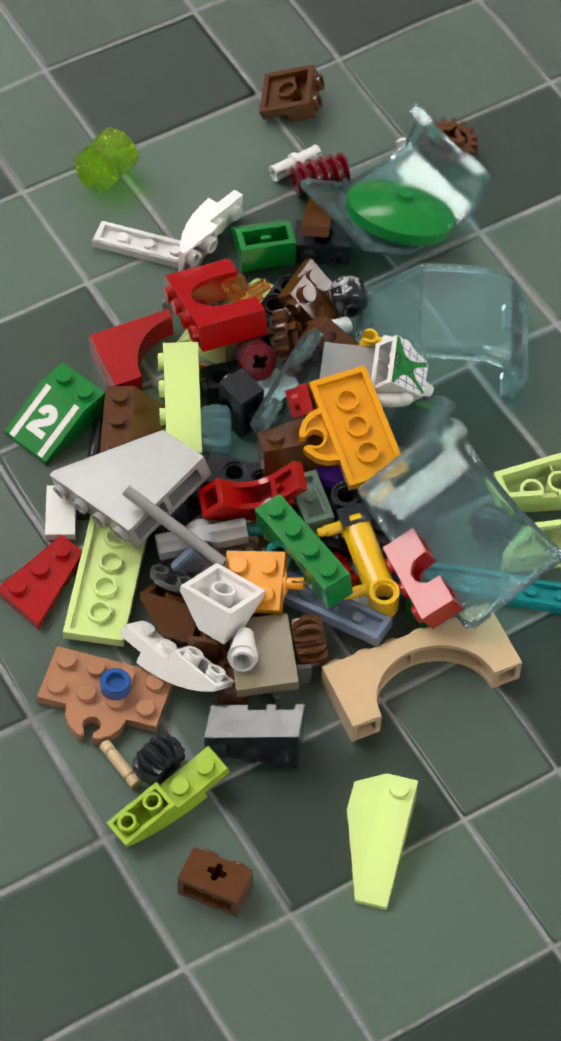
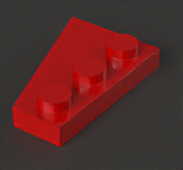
[0,535,82,631]

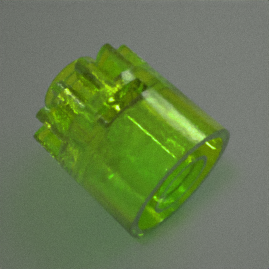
[73,127,139,193]

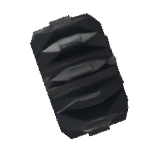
[132,732,185,786]

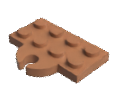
[37,646,174,745]

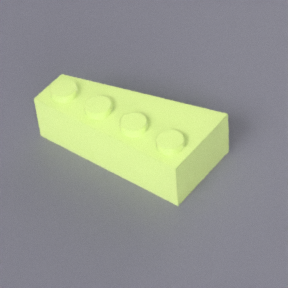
[158,342,202,455]
[489,453,561,513]

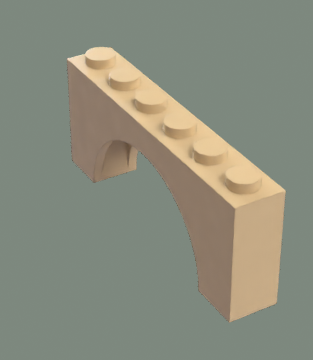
[321,605,522,742]

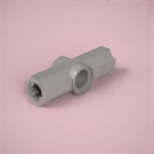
[155,517,249,561]

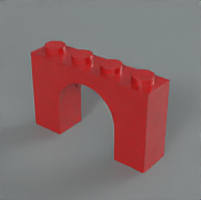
[163,258,268,352]

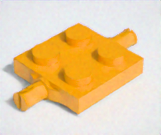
[225,551,307,614]

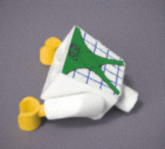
[359,328,434,408]

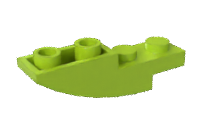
[106,746,230,847]

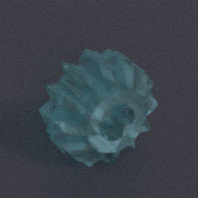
[201,404,231,454]

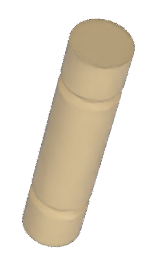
[99,740,142,789]

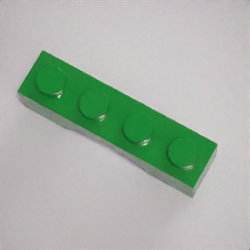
[255,494,353,609]

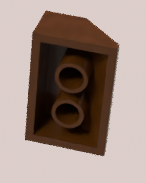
[100,385,165,453]

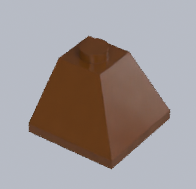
[140,583,200,645]

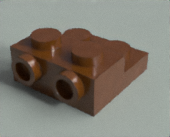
[259,64,325,122]
[277,258,339,331]

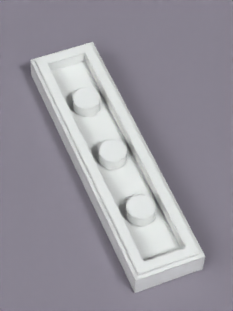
[92,221,204,269]

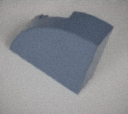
[171,546,214,574]

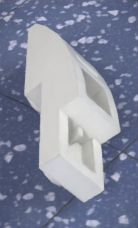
[178,190,243,272]
[120,620,235,692]

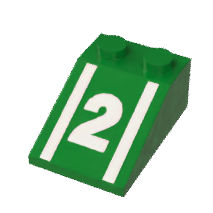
[4,362,105,465]

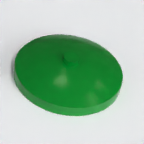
[345,179,455,246]

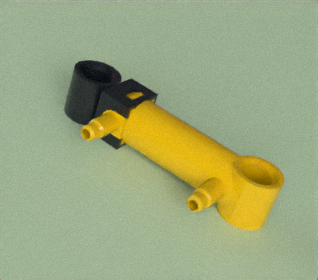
[316,481,400,617]

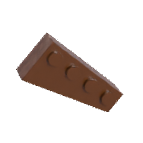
[257,416,339,478]

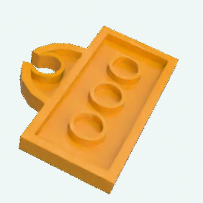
[299,365,407,491]

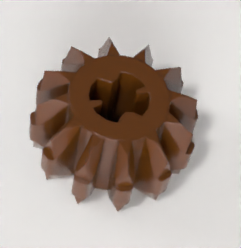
[291,614,329,667]

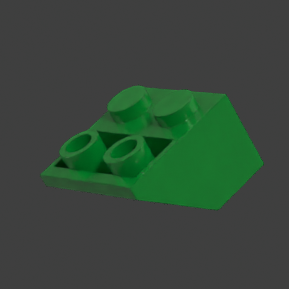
[230,219,296,272]

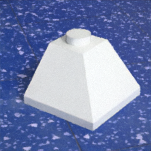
[180,563,266,644]

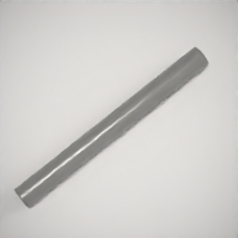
[122,485,227,566]

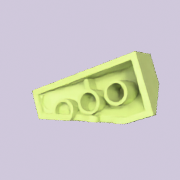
[347,773,418,911]

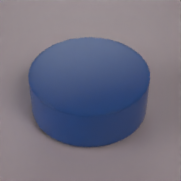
[100,668,131,700]

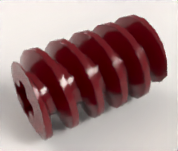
[290,152,350,196]
[234,337,277,380]

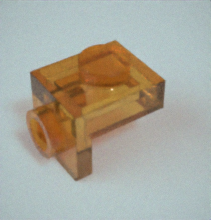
[221,274,272,303]

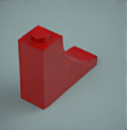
[89,309,173,391]

